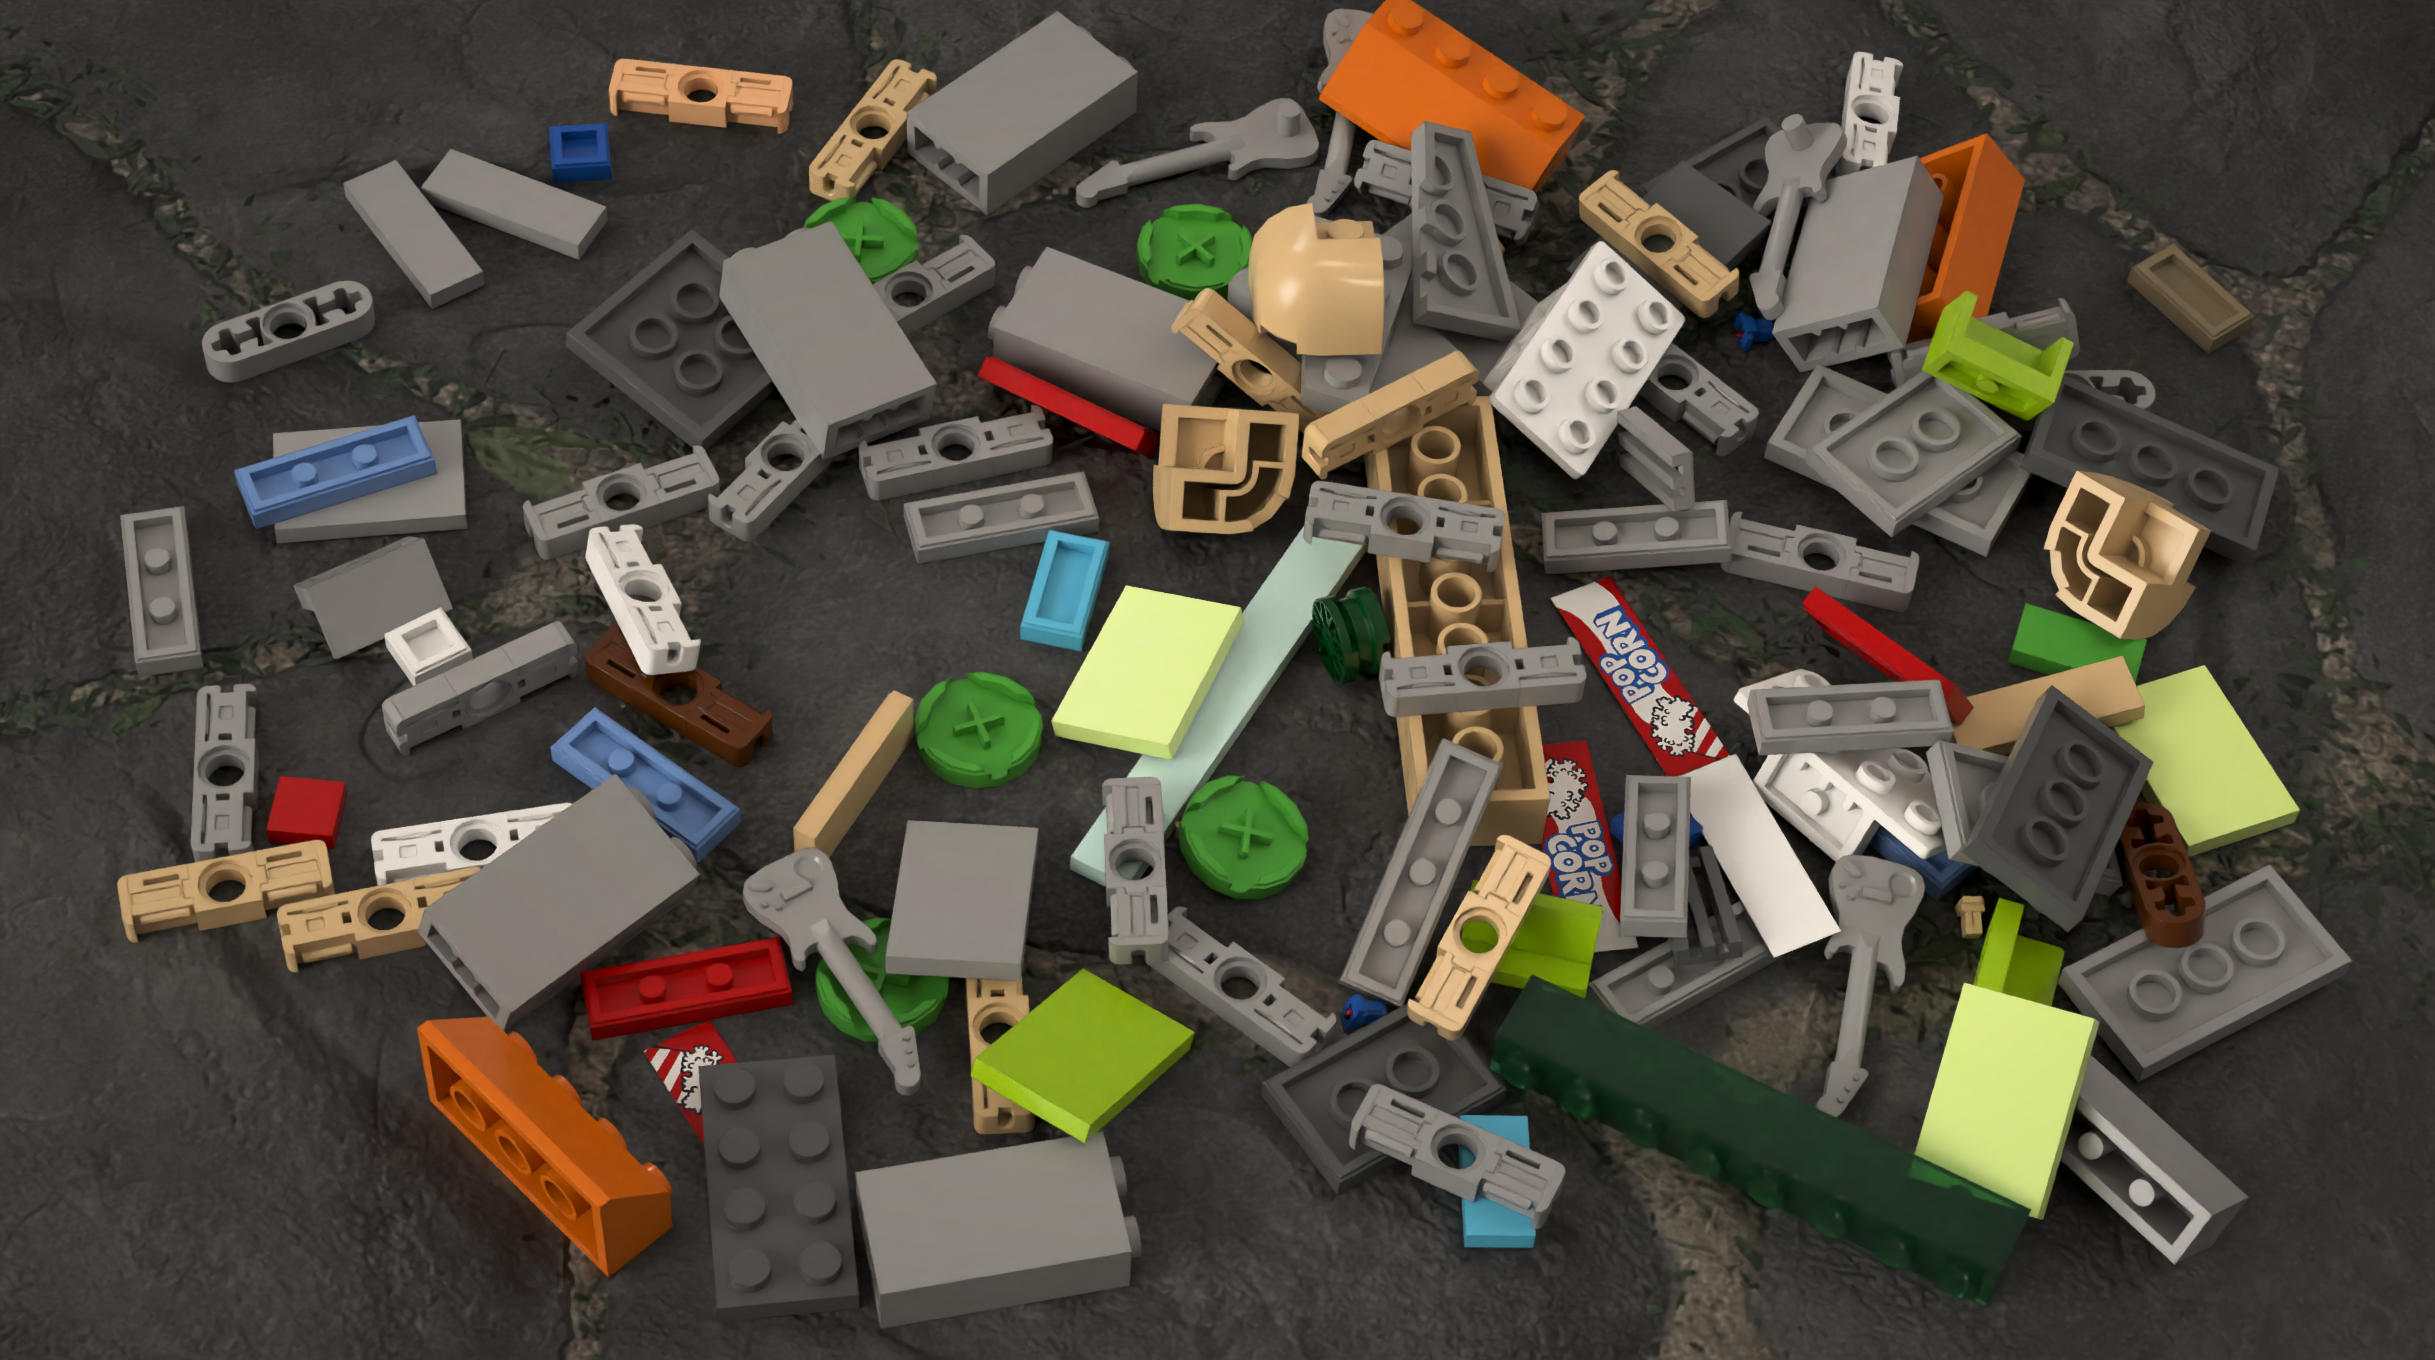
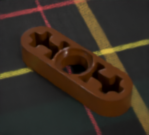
[2115,802,2205,948]

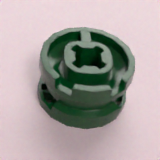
[1312,586,1392,684]

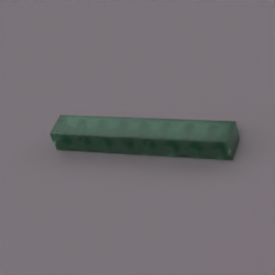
[1490,974,2031,1307]

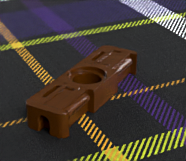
[585,624,773,767]

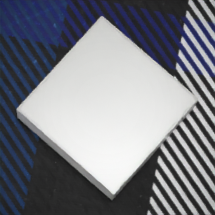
[384,607,473,686]

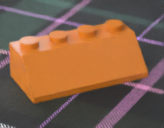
[1319,0,1586,193]
[1906,133,2025,344]
[417,1017,673,1278]

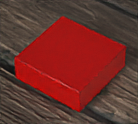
[266,776,348,849]

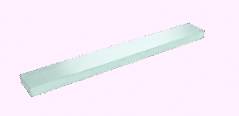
[1070,526,1368,887]

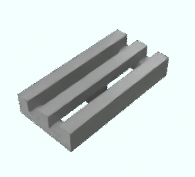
[1617,406,1695,512]

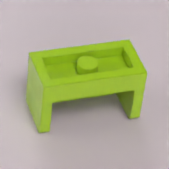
[1921,290,2074,422]

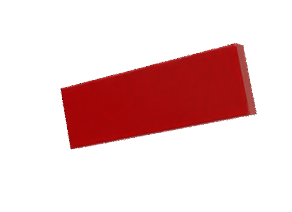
[977,356,1160,459]
[1802,586,1974,725]
[580,937,793,1041]

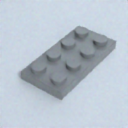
[1764,363,2034,557]
[2057,864,2352,1082]

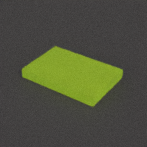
[971,968,1195,1143]

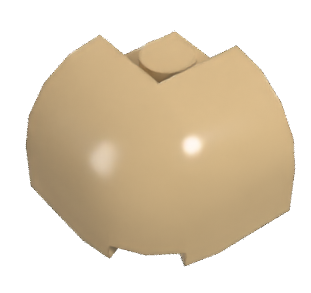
[1248,203,1384,356]
[1153,404,1300,534]
[2044,471,2211,640]

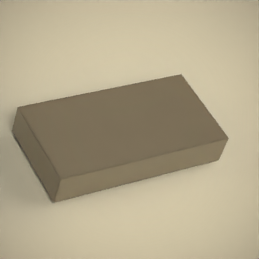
[2127,244,2255,354]

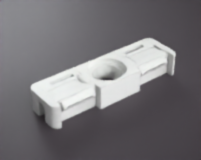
[1835,52,1903,177]
[585,524,701,675]
[371,803,572,886]

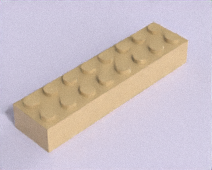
[1364,396,1550,846]

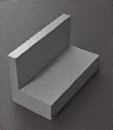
[293,536,453,659]

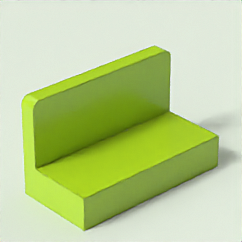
[1461,880,1603,1001]
[1973,898,2064,1006]

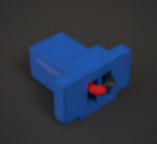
[1734,312,1774,351]
[1340,994,1388,1033]

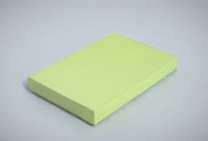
[1051,585,1244,760]
[2108,665,2300,857]
[1907,983,2100,1220]

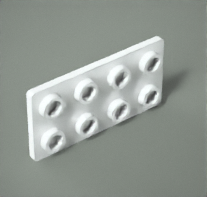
[1483,241,1685,479]
[1733,669,1947,862]

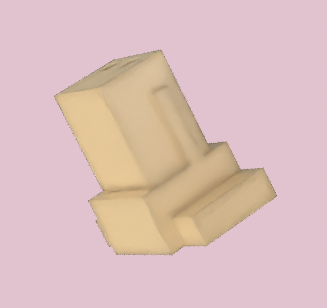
[1954,895,1985,939]

